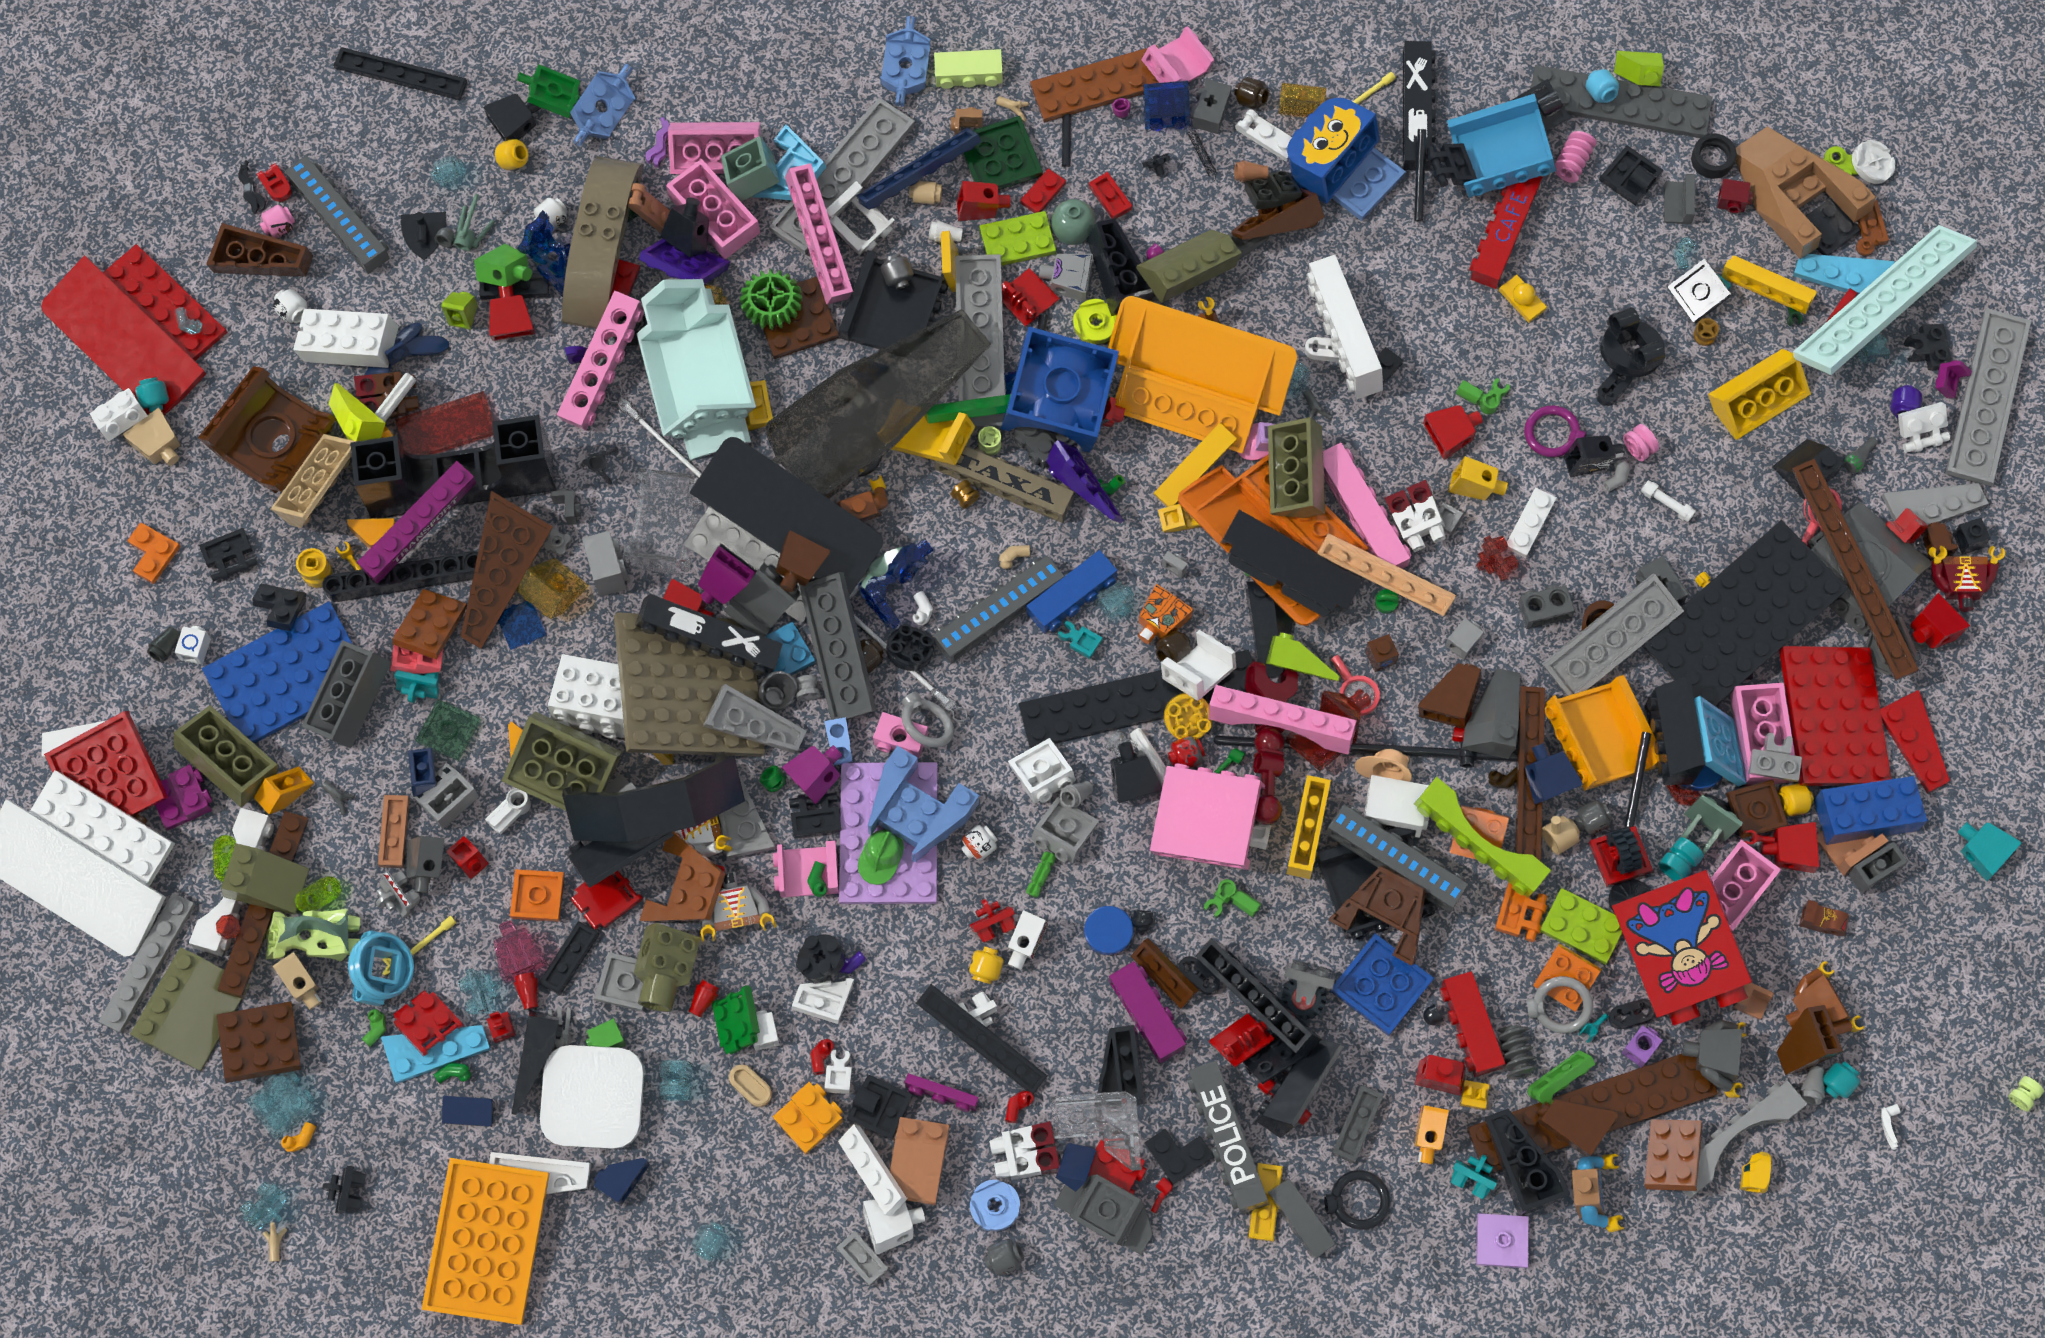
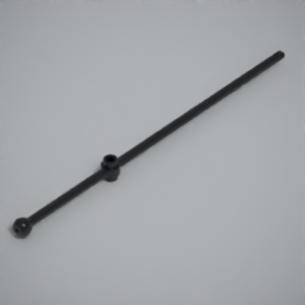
[1213,735,1554,768]

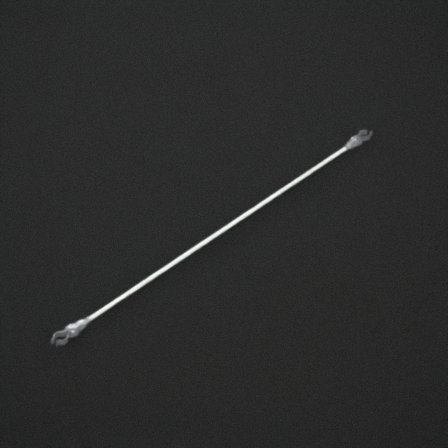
[605,387,970,725]

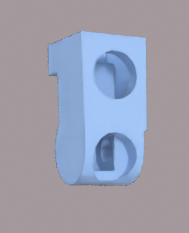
[824,717,853,765]

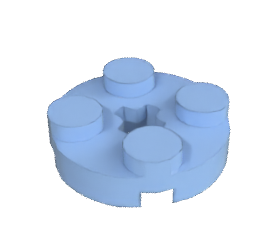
[970,1180,1020,1231]

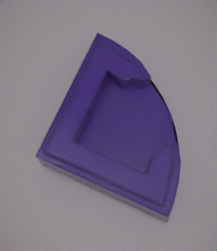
[564,346,587,364]

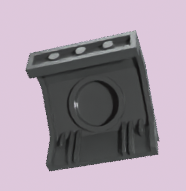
[1811,501,1932,636]

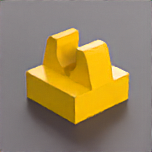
[1460,1080,1489,1110]

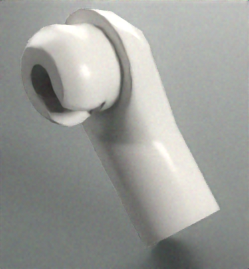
[913,591,933,625]

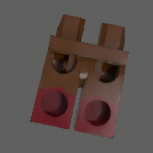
[354,371,420,418]

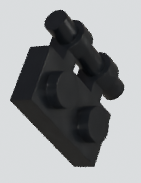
[1427,143,1477,187]
[199,528,258,582]
[789,792,842,839]

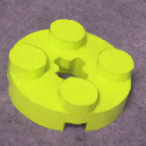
[1073,299,1117,344]

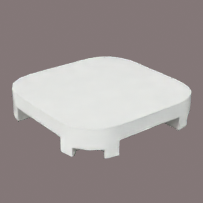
[540,1045,646,1149]

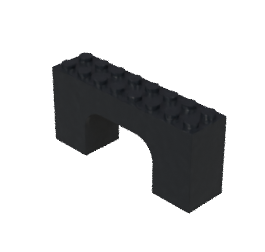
[350,415,557,518]

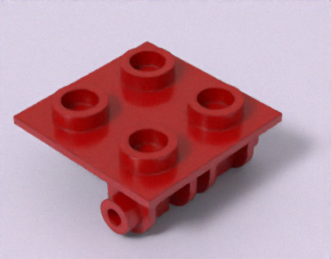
[1002,268,1060,327]
[1209,1013,1275,1067]

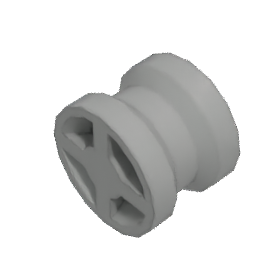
[796,675,820,701]

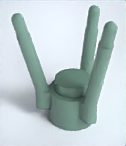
[453,194,495,251]

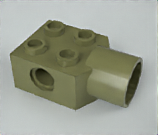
[634,923,701,1012]

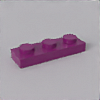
[904,1073,979,1112]

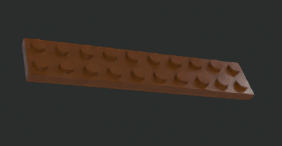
[1467,1054,1718,1175]

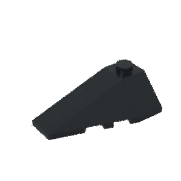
[1245,581,1293,678]
[511,1010,563,1115]
[1484,1109,1570,1216]

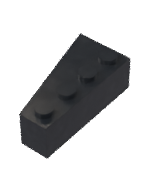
[1087,218,1155,316]

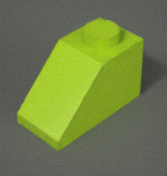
[1614,51,1664,86]
[441,292,478,330]

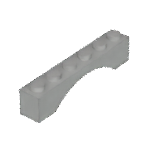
[1683,1080,1807,1199]

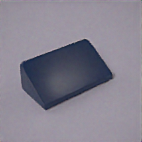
[408,748,436,797]
[442,1096,495,1127]
[1055,1143,1096,1192]

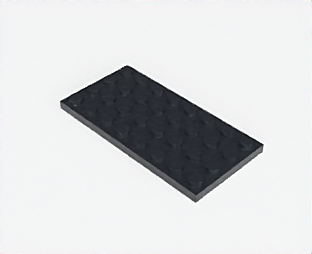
[1642,519,1848,706]

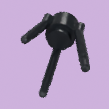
[581,447,618,485]

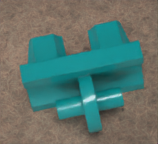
[394,670,439,703]
[1451,1154,1498,1199]

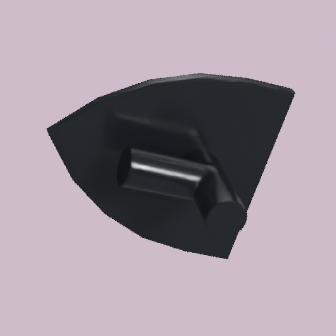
[401,212,446,260]

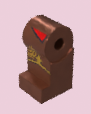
[1799,900,1849,936]

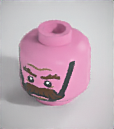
[259,205,295,238]

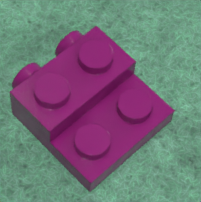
[155,764,213,831]

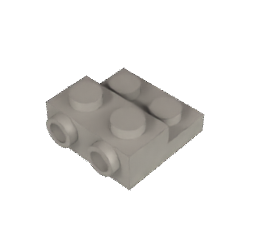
[1031,797,1099,863]

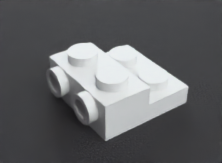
[90,388,148,442]
[1008,738,1076,804]

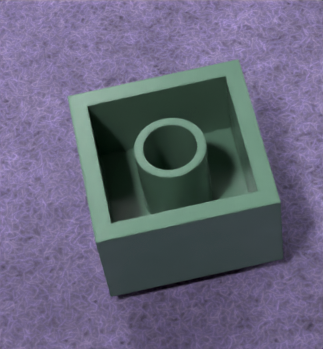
[721,136,779,202]

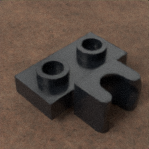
[1904,324,1952,370]

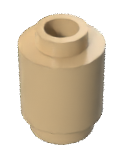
[909,180,942,205]

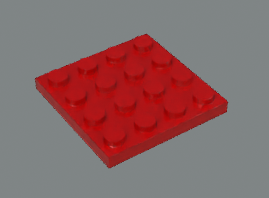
[44,711,168,816]

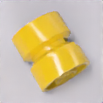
[296,548,333,588]

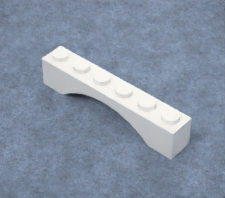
[189,808,274,957]

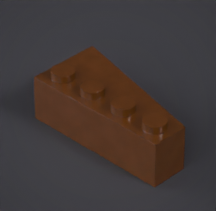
[206,223,313,277]

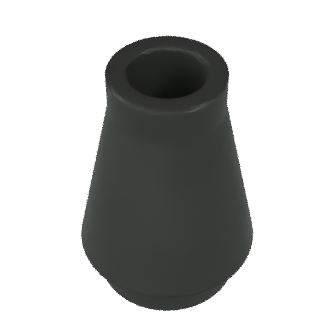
[147,626,180,662]

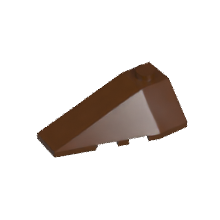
[1231,188,1325,240]

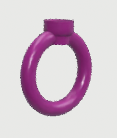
[1524,405,1586,457]

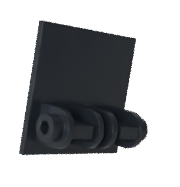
[1243,1033,1304,1084]

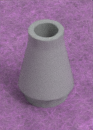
[1060,781,1093,808]
[1800,1066,1825,1105]

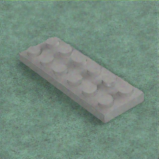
[1542,574,1684,696]

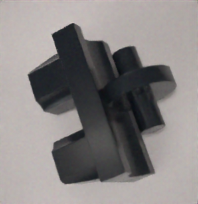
[322,1165,366,1214]

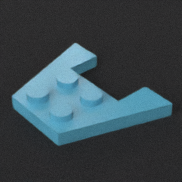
[753,125,826,200]

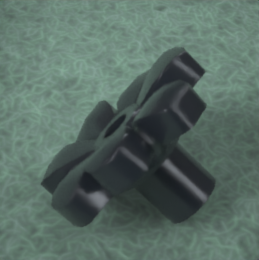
[1142,153,1171,176]

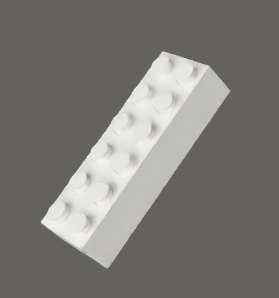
[1307,255,1383,399]

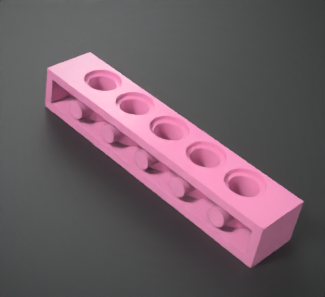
[785,163,853,305]
[557,291,644,430]

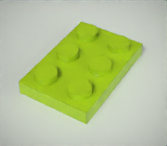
[979,211,1056,266]
[1540,888,1622,965]

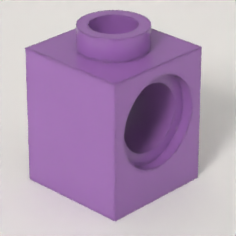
[1622,1025,1663,1068]

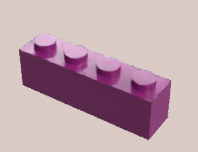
[1108,961,1187,1064]

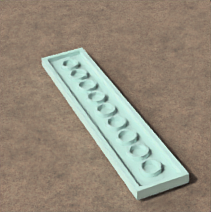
[1793,225,1977,375]

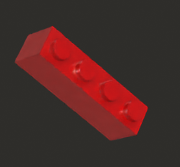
[1439,971,1505,1077]

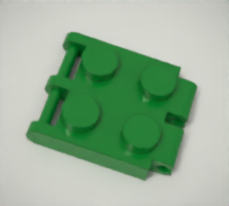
[712,985,760,1055]

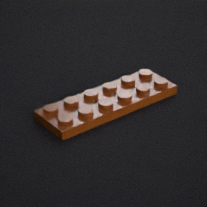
[1030,45,1163,122]

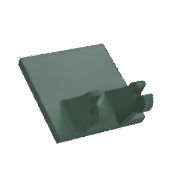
[1680,794,1743,855]

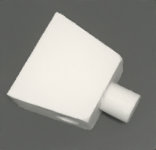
[863,1200,925,1255]

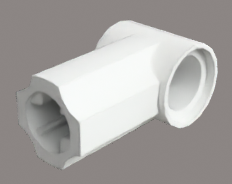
[485,788,531,835]

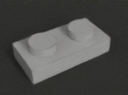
[836,1231,889,1287]

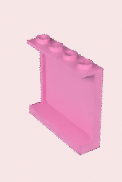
[1150,764,1265,870]

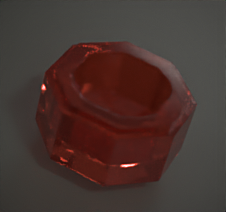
[216,914,240,940]

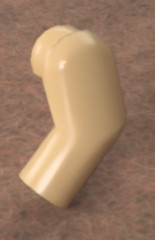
[999,545,1030,569]

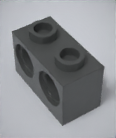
[1518,585,1575,629]

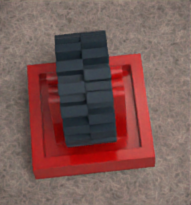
[1589,826,1653,887]

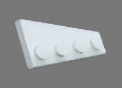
[489,1152,591,1194]

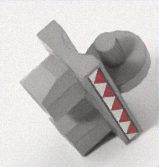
[376,871,420,918]

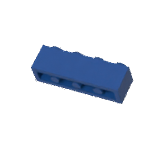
[1026,550,1118,634]

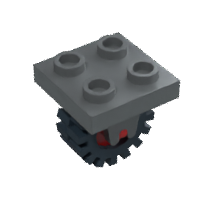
[1282,960,1335,1021]

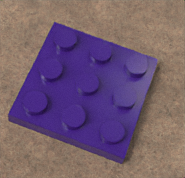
[639,239,731,284]

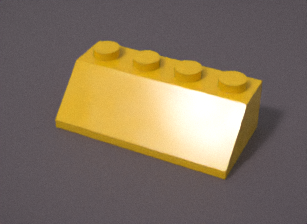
[1708,349,1811,440]

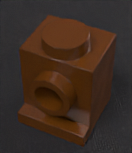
[1921,522,1958,561]

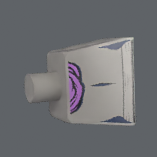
[1039,254,1093,302]

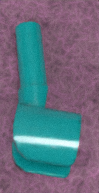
[1579,1013,1608,1043]

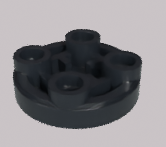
[886,624,934,671]

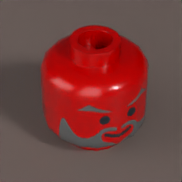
[1168,736,1205,769]

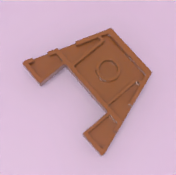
[640,831,726,922]

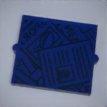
[498,599,546,650]

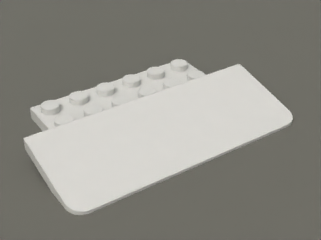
[0,770,175,956]

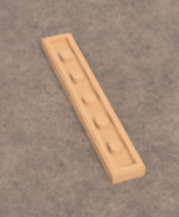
[1317,533,1456,616]

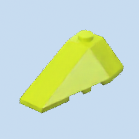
[328,383,386,442]

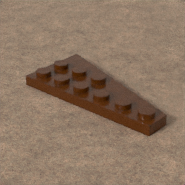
[461,491,553,649]

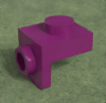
[1935,360,1972,399]

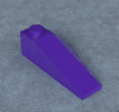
[1046,440,1124,523]

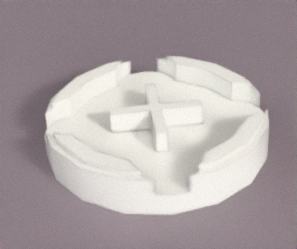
[1852,140,1895,184]

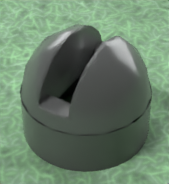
[435,227,455,248]

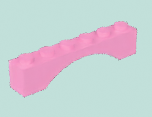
[1208,685,1356,755]

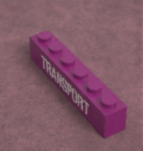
[357,461,477,584]

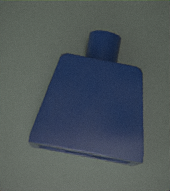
[1525,743,1583,804]

